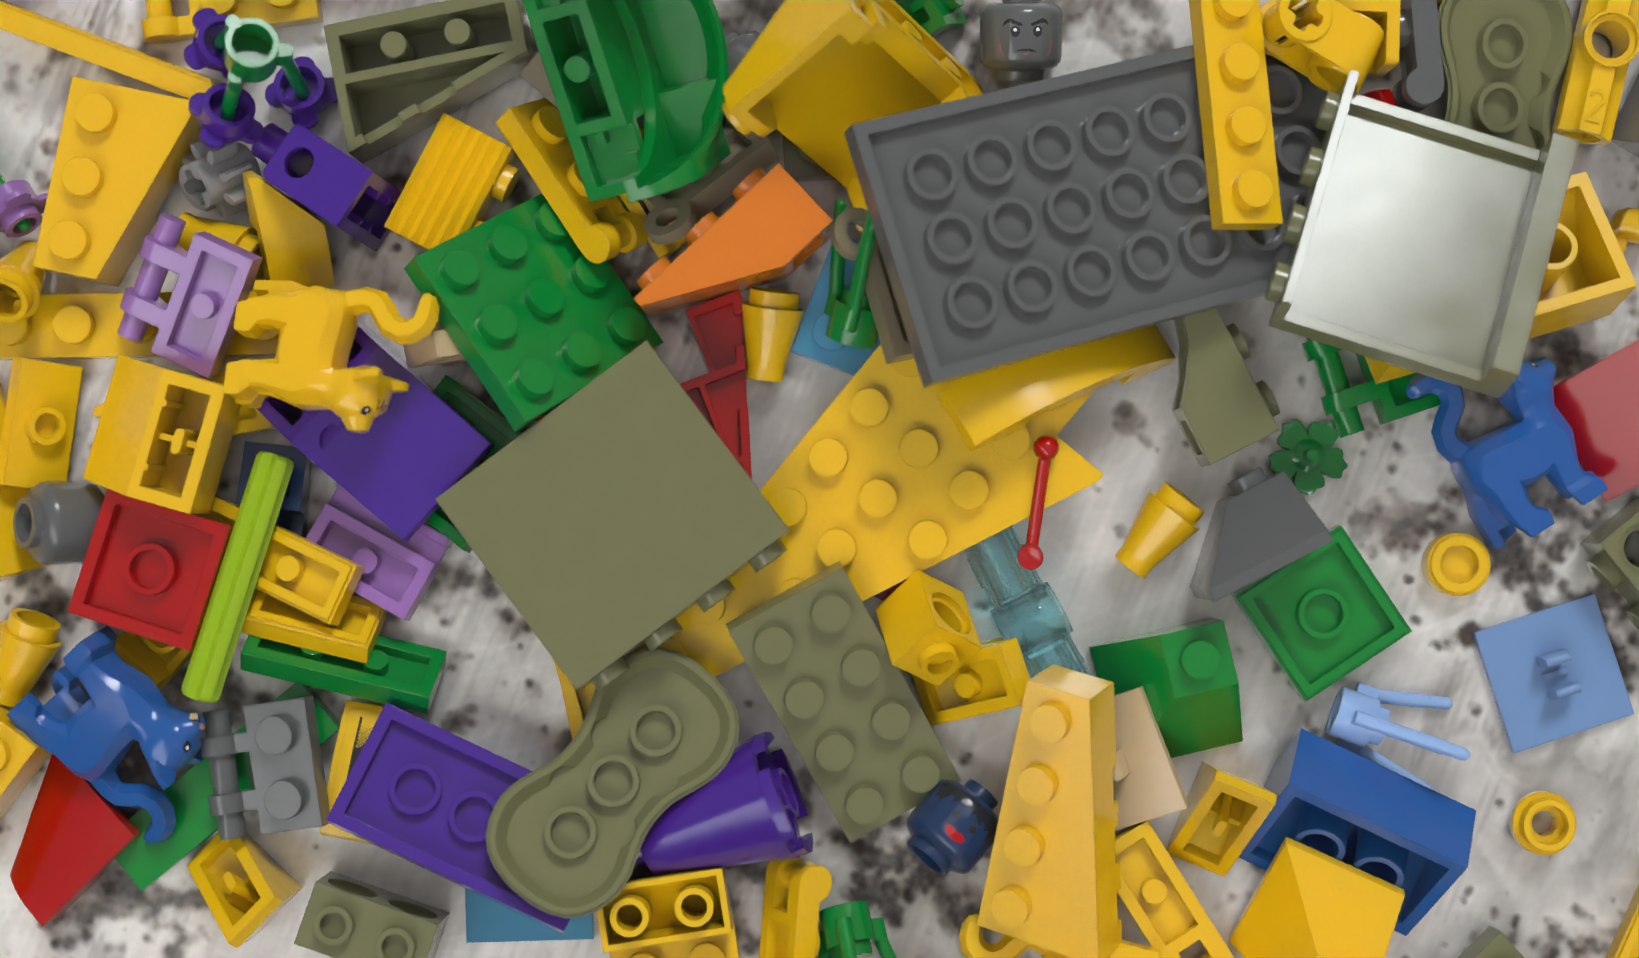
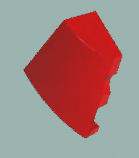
[10,754,142,926]

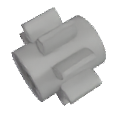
[179,141,261,219]

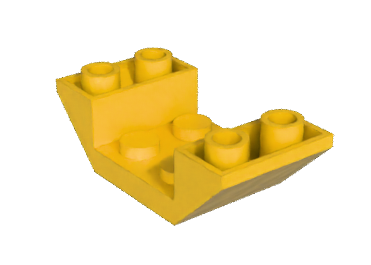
[597,867,740,958]

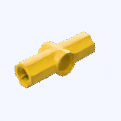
[1551,0,1639,146]

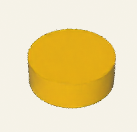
[1422,532,1491,596]

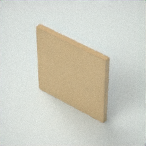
[1113,686,1189,831]

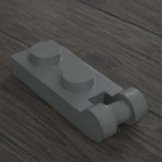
[1392,0,1445,113]

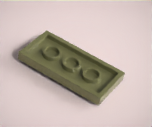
[726,561,961,843]

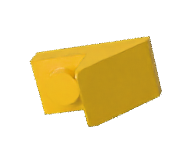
[912,637,1030,726]

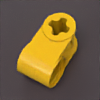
[1260,0,1385,94]

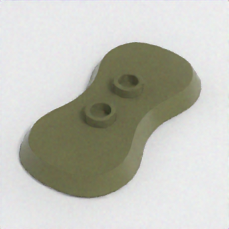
[1438,0,1573,150]
[486,647,740,918]

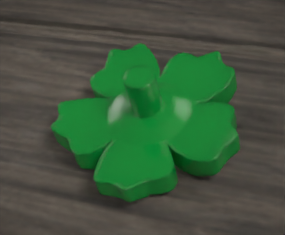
[1268,419,1348,496]

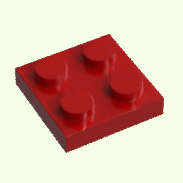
[67,488,233,651]

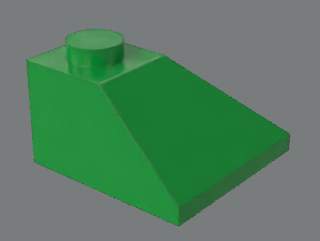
[1089,617,1243,758]

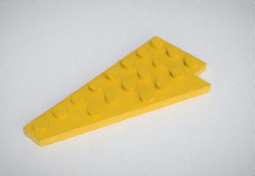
[631,344,1104,676]

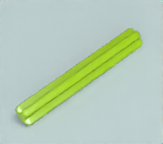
[181,451,294,703]

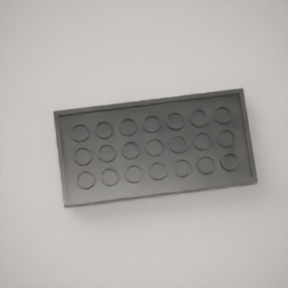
[844,35,1327,388]

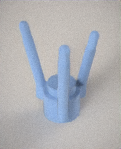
[1326,682,1470,793]

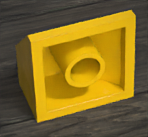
[1229,837,1405,958]

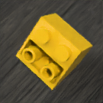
[83,354,241,514]

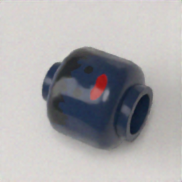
[907,779,999,876]

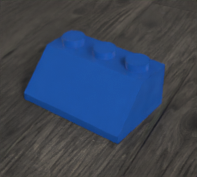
[1239,728,1476,936]

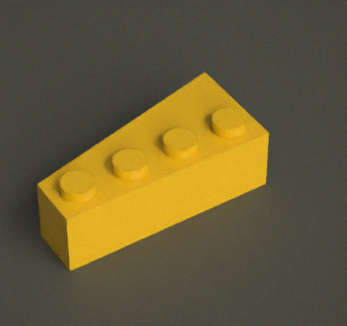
[977,664,1122,958]

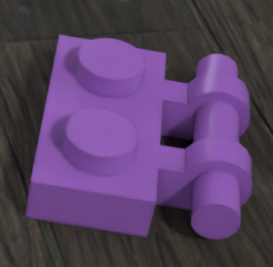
[117,213,263,378]

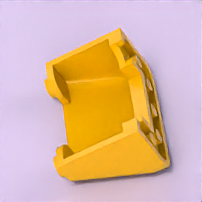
[722,0,985,233]

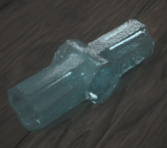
[963,525,1092,679]

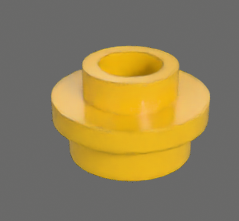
[1510,791,1577,856]

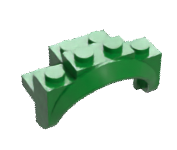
[522,0,731,203]

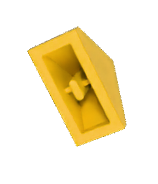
[1167,761,1277,877]
[186,832,303,948]

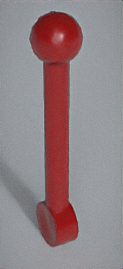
[1017,435,1059,570]

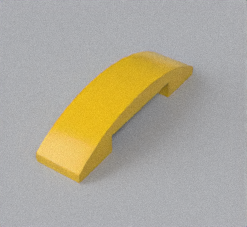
[938,325,1176,451]

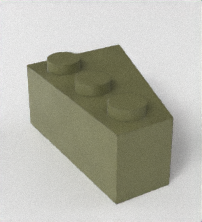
[323,0,534,164]

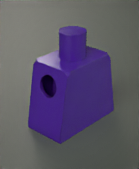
[251,123,401,252]

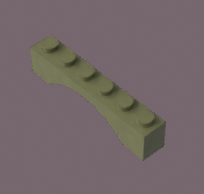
[1172,308,1280,467]

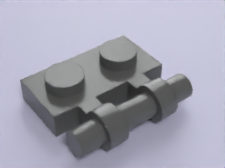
[201,696,330,840]

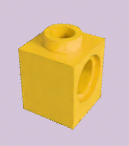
[875,570,982,686]

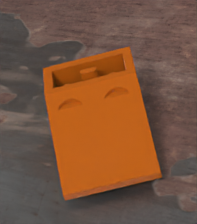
[634,163,833,317]

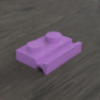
[306,483,453,621]

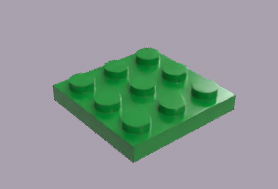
[404,194,664,432]

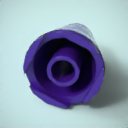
[636,732,814,875]

